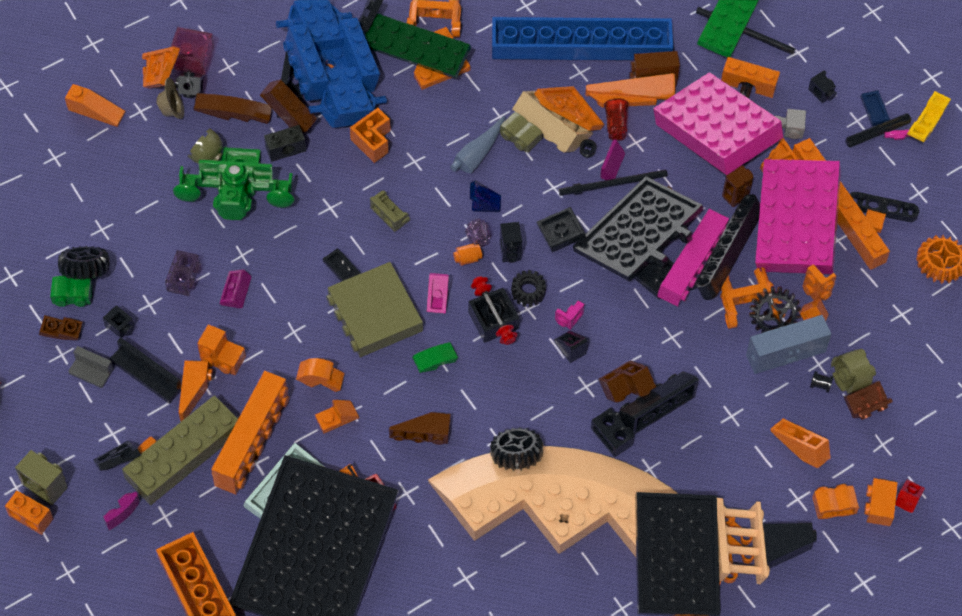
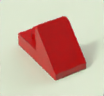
[895,479,925,513]

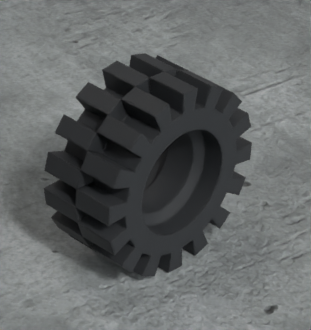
[511,270,546,307]

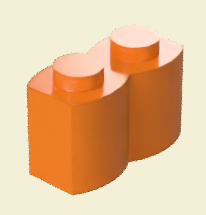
[812,484,859,519]

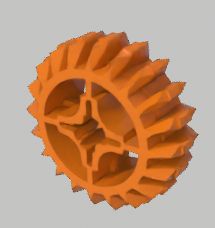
[916,234,962,284]

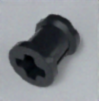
[810,371,834,393]

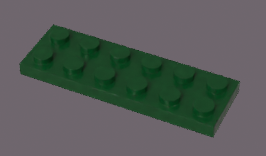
[365,13,471,79]

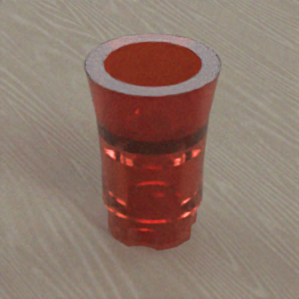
[604,98,629,141]

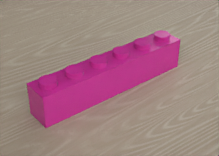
[657,209,729,307]

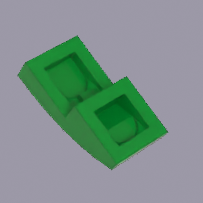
[412,342,458,373]

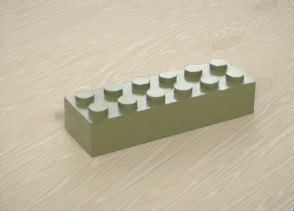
[122,395,238,506]

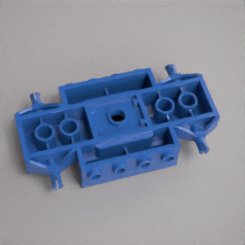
[276,0,387,128]

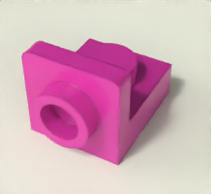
[555,301,584,330]

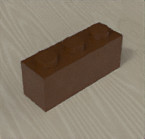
[260,79,317,133]

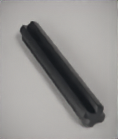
[845,113,912,147]

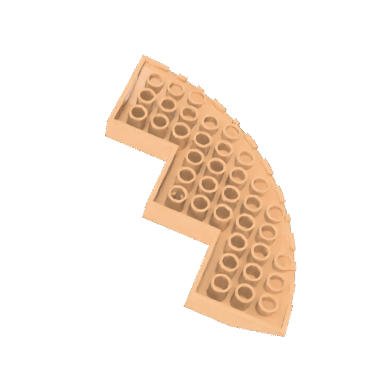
[428,446,678,557]

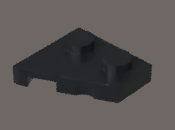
[358,0,384,32]
[93,441,141,471]

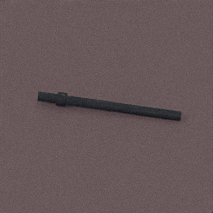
[696,6,796,55]
[558,169,668,196]

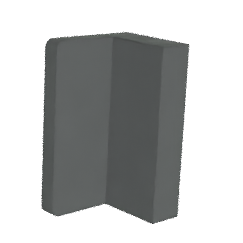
[68,346,114,388]

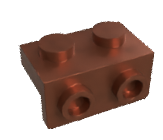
[844,381,893,420]

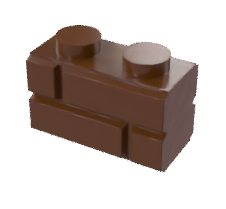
[722,165,754,207]

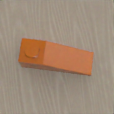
[65,84,125,127]
[179,361,213,422]
[770,418,831,468]

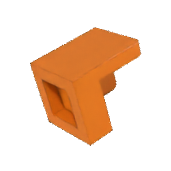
[800,298,829,321]

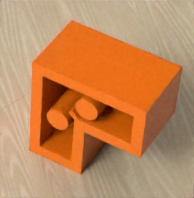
[350,108,390,163]
[197,324,246,375]

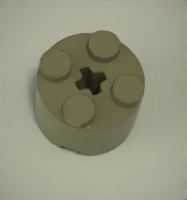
[831,349,876,394]

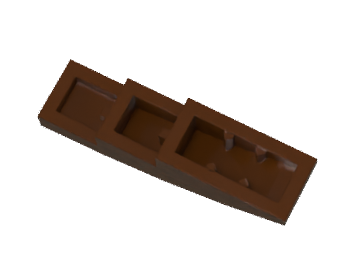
[193,93,271,124]

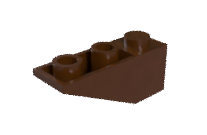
[389,412,451,445]

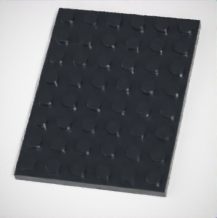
[229,455,399,616]

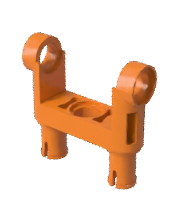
[407,0,461,37]
[720,267,785,329]

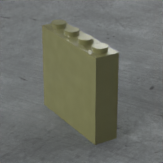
[326,262,423,358]

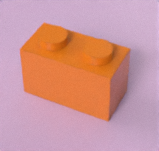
[864,478,898,526]

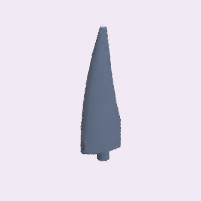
[450,116,505,174]

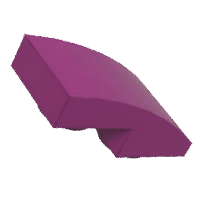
[103,491,140,530]

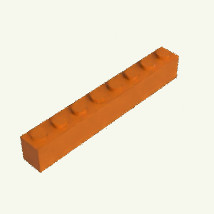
[793,138,890,270]

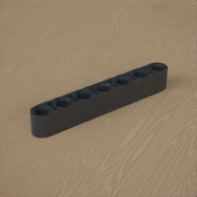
[695,194,760,300]

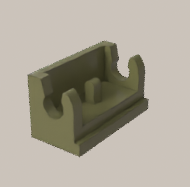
[370,190,410,232]

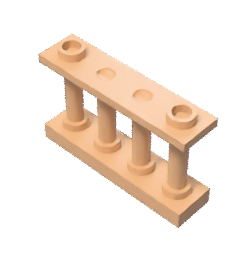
[717,498,770,584]

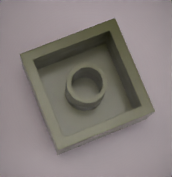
[15,450,68,505]

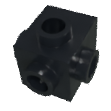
[175,70,204,98]

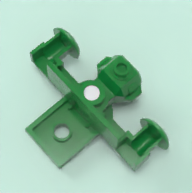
[173,147,294,220]

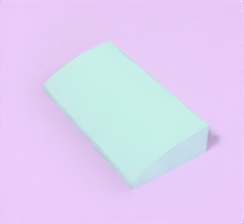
[243,443,324,519]

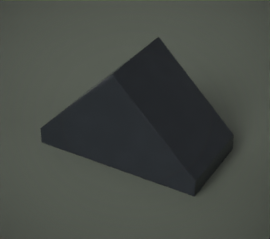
[554,331,588,363]

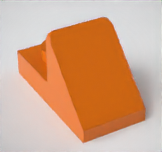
[315,400,359,434]

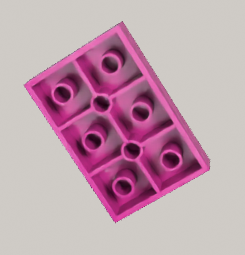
[653,72,783,175]
[755,159,841,274]

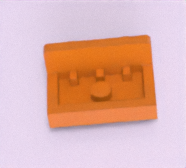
[802,264,837,301]

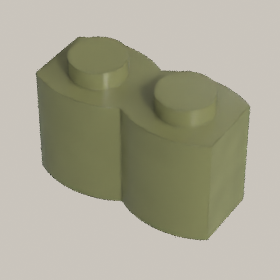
[500,112,542,153]

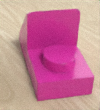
[427,273,449,313]

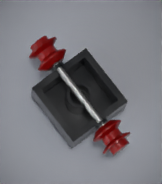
[468,276,520,345]

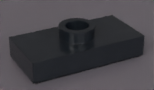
[323,248,361,282]

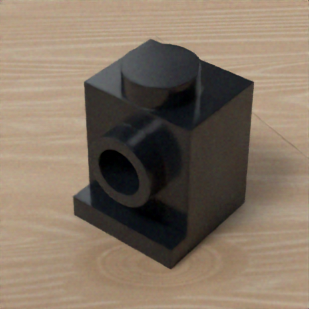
[808,70,837,103]
[103,305,135,338]

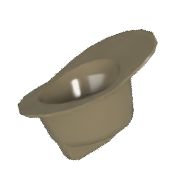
[156,77,184,119]

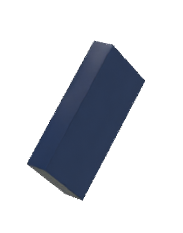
[860,90,890,126]

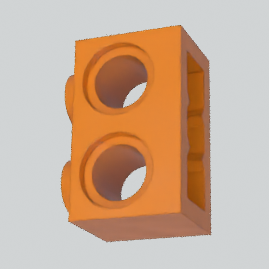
[5,491,53,535]

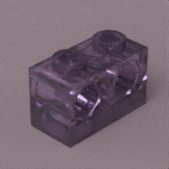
[165,250,202,296]

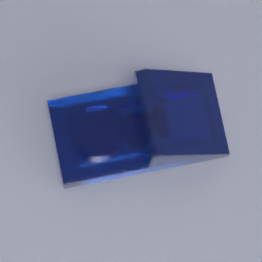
[470,180,501,212]

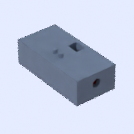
[746,315,831,374]

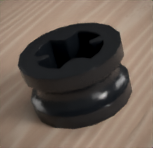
[580,139,596,158]

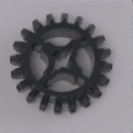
[58,245,110,280]
[749,286,802,333]
[490,427,544,471]

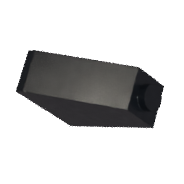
[763,523,817,569]

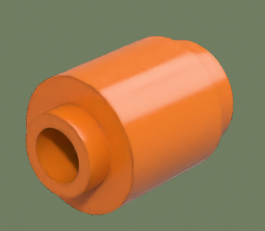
[453,243,482,266]

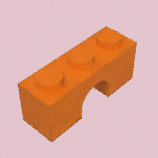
[721,57,780,98]

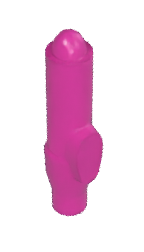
[884,129,912,140]

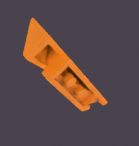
[585,73,675,108]

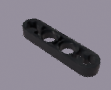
[850,192,920,222]

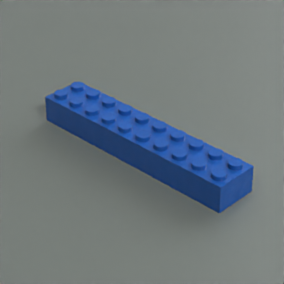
[492,17,673,60]

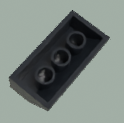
[619,371,699,434]

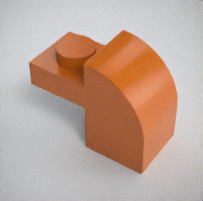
[296,358,344,392]

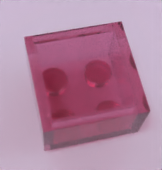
[171,27,214,75]

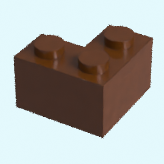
[598,360,656,403]

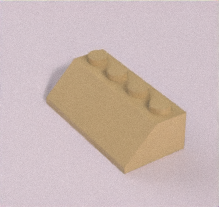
[513,91,593,153]

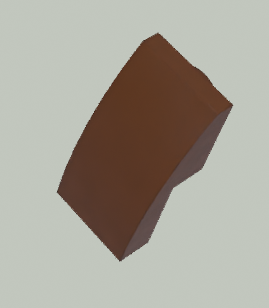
[39,315,83,340]

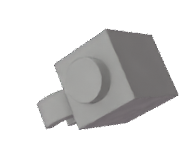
[775,109,806,139]

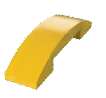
[907,91,951,142]

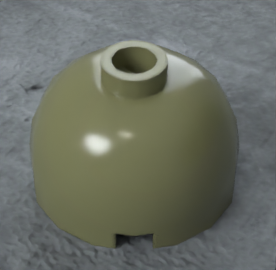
[187,128,223,165]

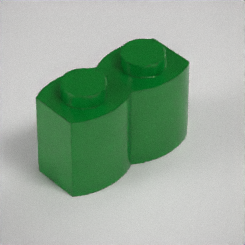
[50,276,93,307]

